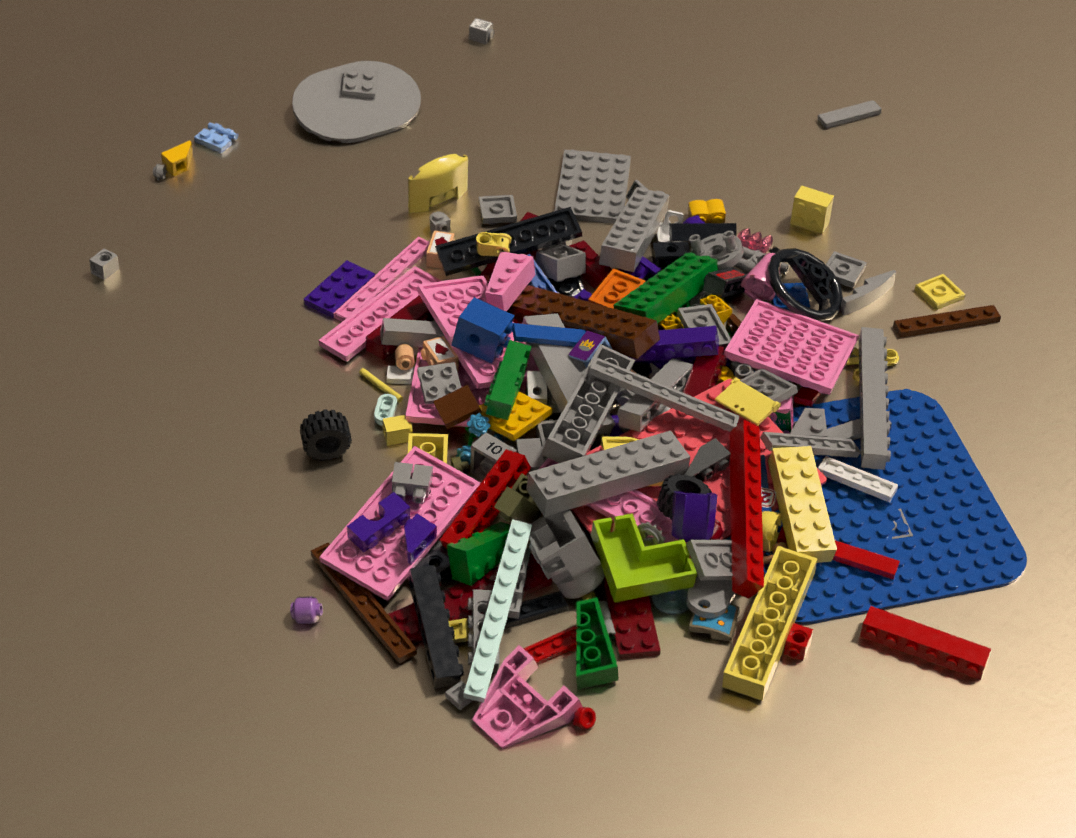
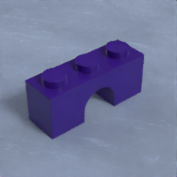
[347,492,410,553]

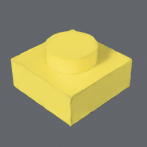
[448,618,469,643]

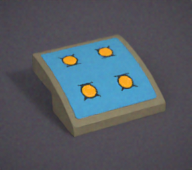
[689,603,740,641]

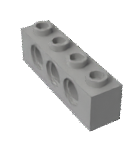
[468,589,500,674]

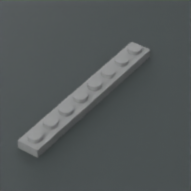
[588,357,739,432]

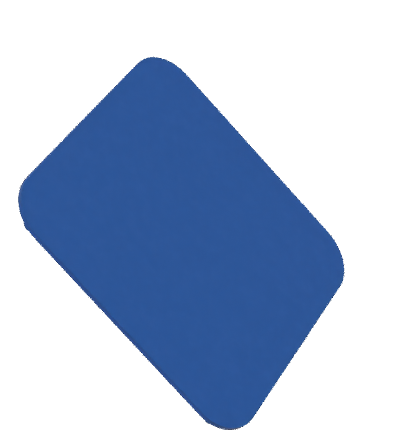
[756,389,1027,625]

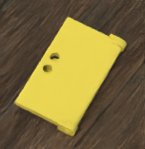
[715,378,781,426]

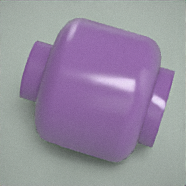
[290,596,323,624]

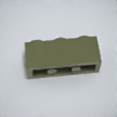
[494,486,542,524]

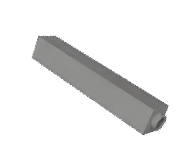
[380,318,449,347]

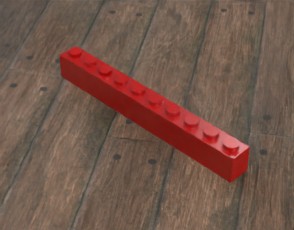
[730,420,764,599]

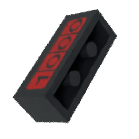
[703,267,747,298]

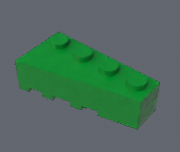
[576,597,619,690]

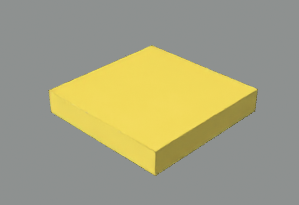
[914,274,965,310]

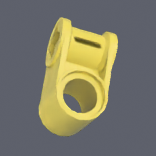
[476,232,512,257]

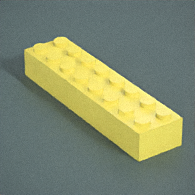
[722,546,817,701]

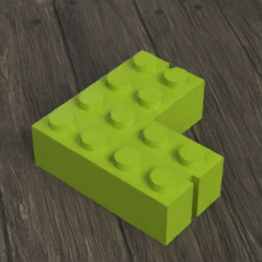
[591,513,697,602]

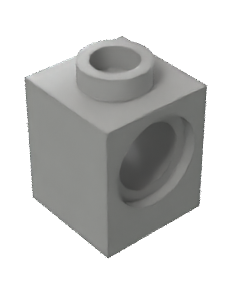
[89,249,119,280]

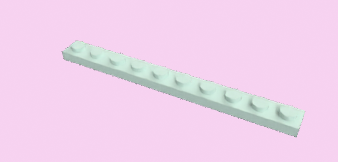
[463,519,532,703]

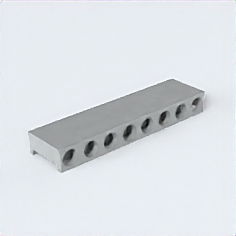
[522,314,615,436]

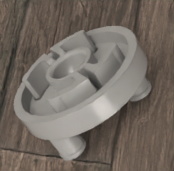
[689,231,744,270]

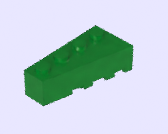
[484,340,532,420]
[447,522,511,586]

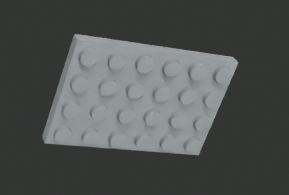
[555,149,631,224]

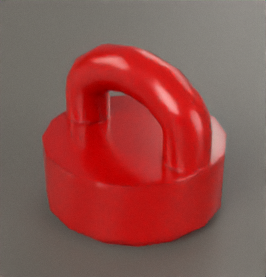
[573,707,596,729]

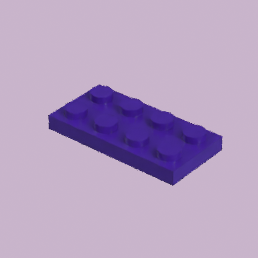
[304,260,376,318]

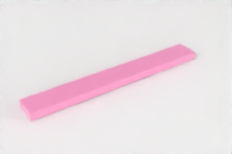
[333,237,430,322]

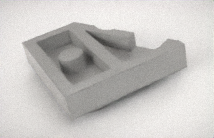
[790,408,828,437]

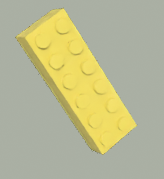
[768,446,837,563]

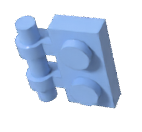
[194,122,238,154]

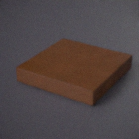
[433,385,482,429]

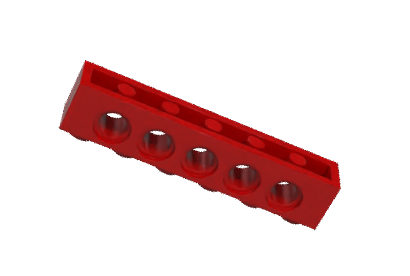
[440,449,531,548]

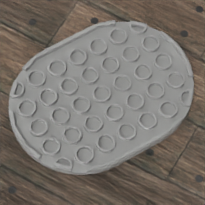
[292,61,421,143]

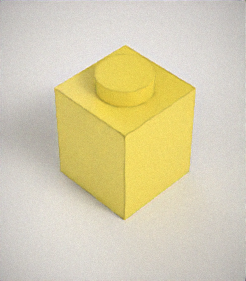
[383,415,413,446]

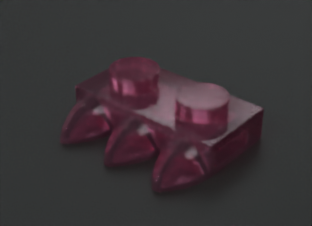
[737,228,773,254]

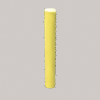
[359,368,403,403]

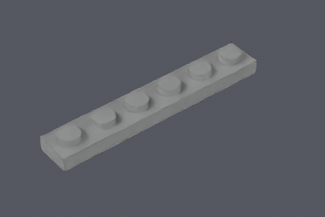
[760,432,861,458]

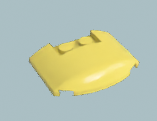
[408,154,468,213]

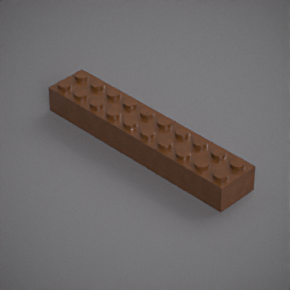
[506,285,660,359]

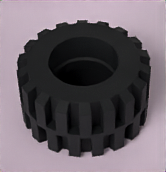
[300,409,352,461]
[657,474,712,520]

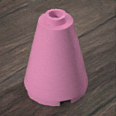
[741,253,781,302]

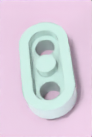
[374,394,397,426]

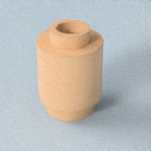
[395,344,415,370]

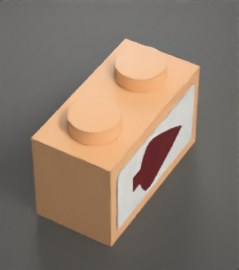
[426,231,455,269]
[421,336,459,372]

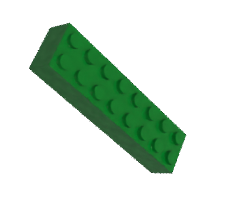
[613,253,718,324]

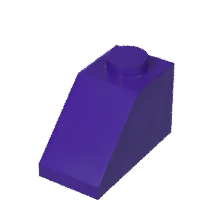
[404,514,437,565]

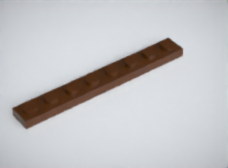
[311,543,417,663]

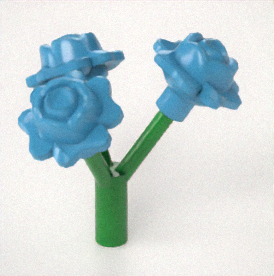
[456,413,503,465]

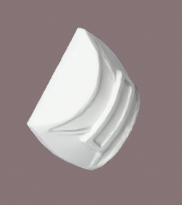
[657,210,684,243]

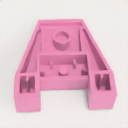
[472,645,583,749]

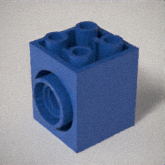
[451,297,515,364]

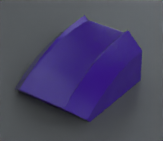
[671,491,717,542]

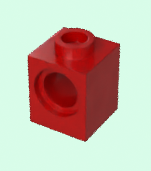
[783,623,814,661]

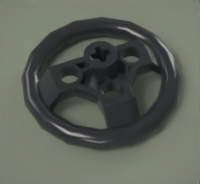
[767,248,843,321]

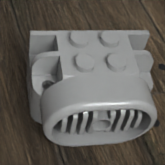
[528,510,605,598]

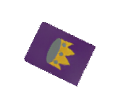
[569,331,613,368]

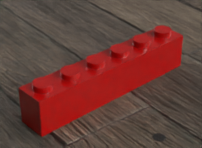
[860,606,991,680]

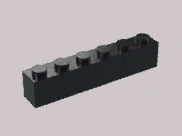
[408,565,464,689]

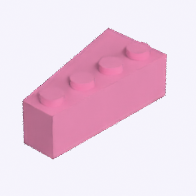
[485,251,535,311]

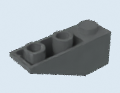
[685,438,731,481]

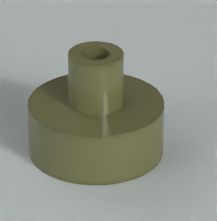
[451,457,469,473]

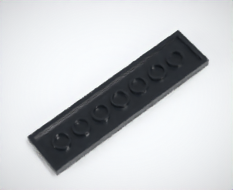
[435,207,582,276]

